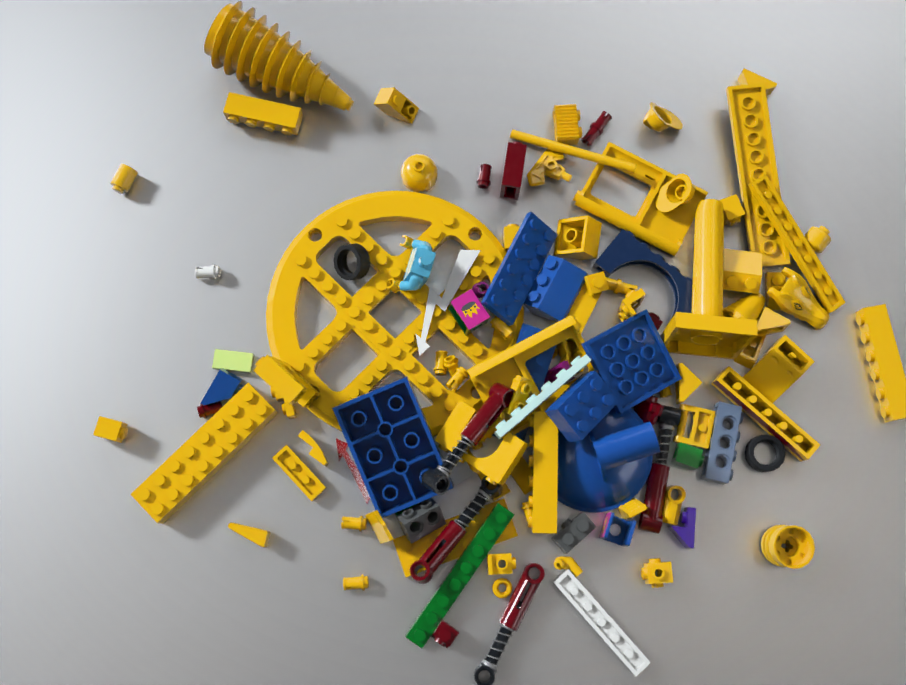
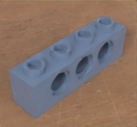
[701,401,744,485]

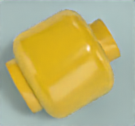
[804,226,831,253]

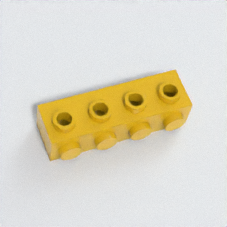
[223,92,303,136]

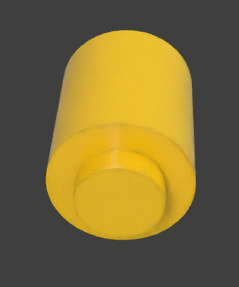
[110,164,138,194]

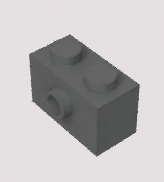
[551,512,596,554]

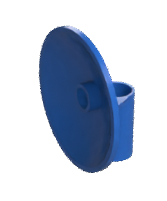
[557,407,660,513]

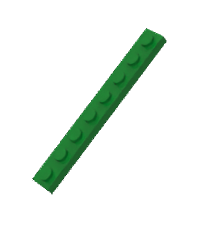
[405,502,514,649]

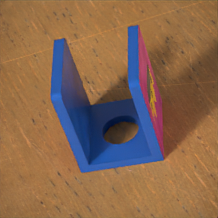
[599,512,637,547]

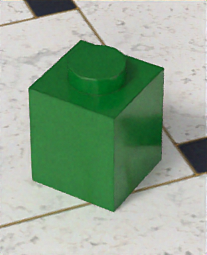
[671,442,704,470]

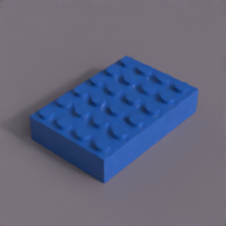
[332,376,454,518]

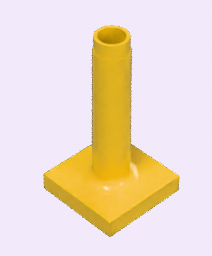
[660,199,757,359]

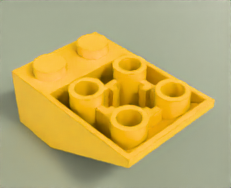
[743,335,815,403]

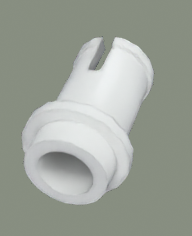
[195,264,221,279]

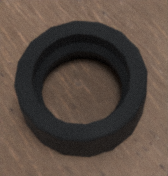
[333,243,370,280]
[745,434,786,472]

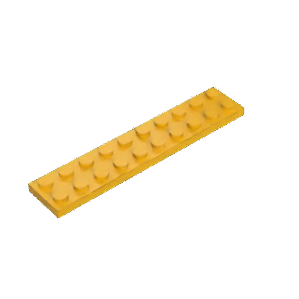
[726,83,791,268]

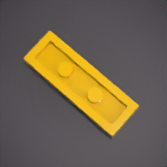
[272,444,326,501]

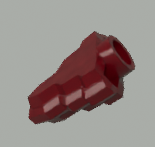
[633,395,665,425]

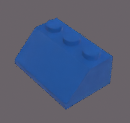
[524,255,589,322]

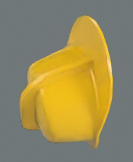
[643,102,683,132]
[655,174,696,212]

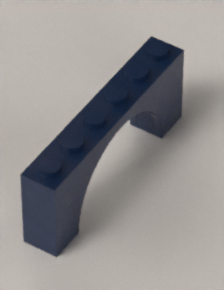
[592,229,693,325]

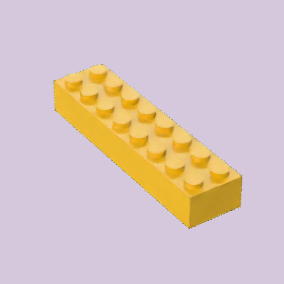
[130,383,278,524]

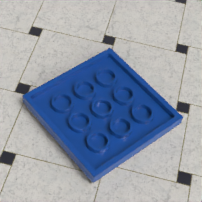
[581,309,682,414]

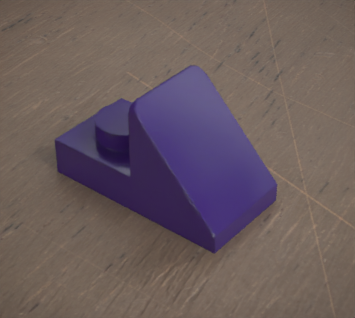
[667,507,696,549]

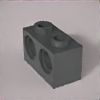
[397,498,446,543]

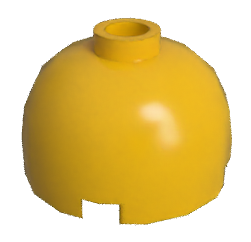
[401,154,437,192]

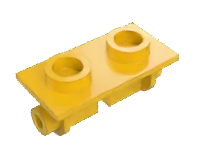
[503,375,533,415]

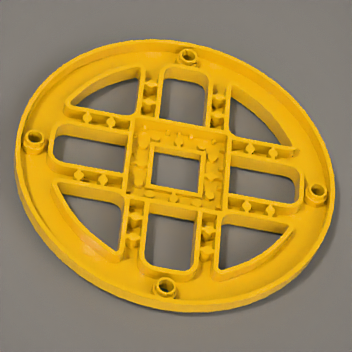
[266,191,524,437]

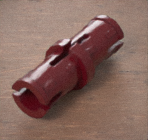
[581,111,612,147]

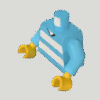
[386,235,436,293]

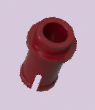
[476,164,492,189]
[197,401,223,419]

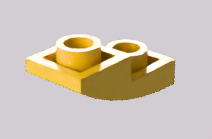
[271,387,297,419]

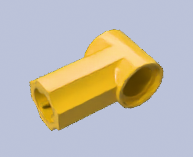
[662,486,686,526]

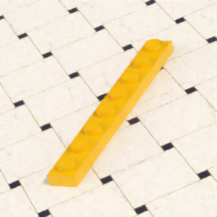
[748,174,846,313]

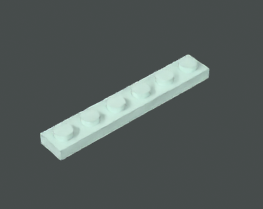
[494,354,591,440]

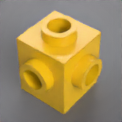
[641,558,673,588]

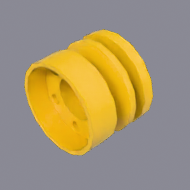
[761,525,815,569]

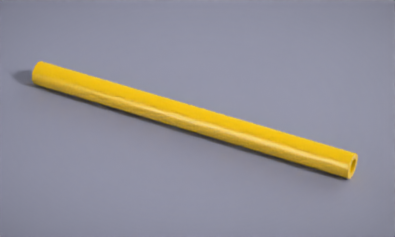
[510,129,637,173]

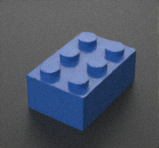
[545,370,619,442]

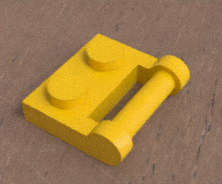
[673,404,716,450]

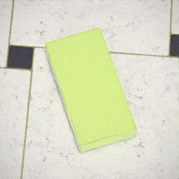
[212,349,254,373]

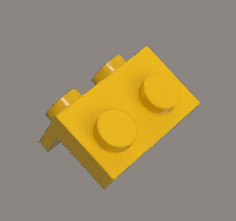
[617,288,646,322]

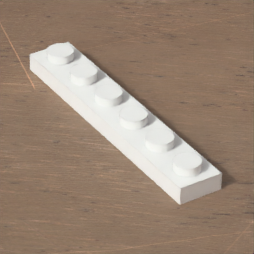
[553,569,651,677]

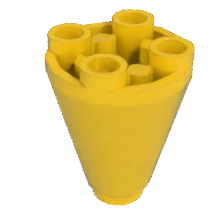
[723,293,766,320]

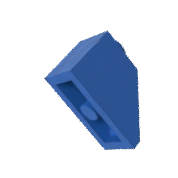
[200,368,243,405]

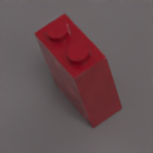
[500,141,527,200]

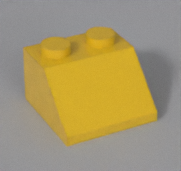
[554,215,602,260]
[723,248,762,294]

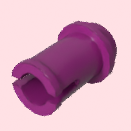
[472,282,489,298]

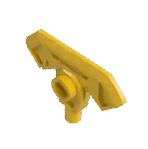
[526,149,572,186]

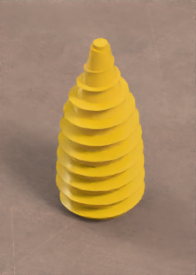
[204,1,354,111]

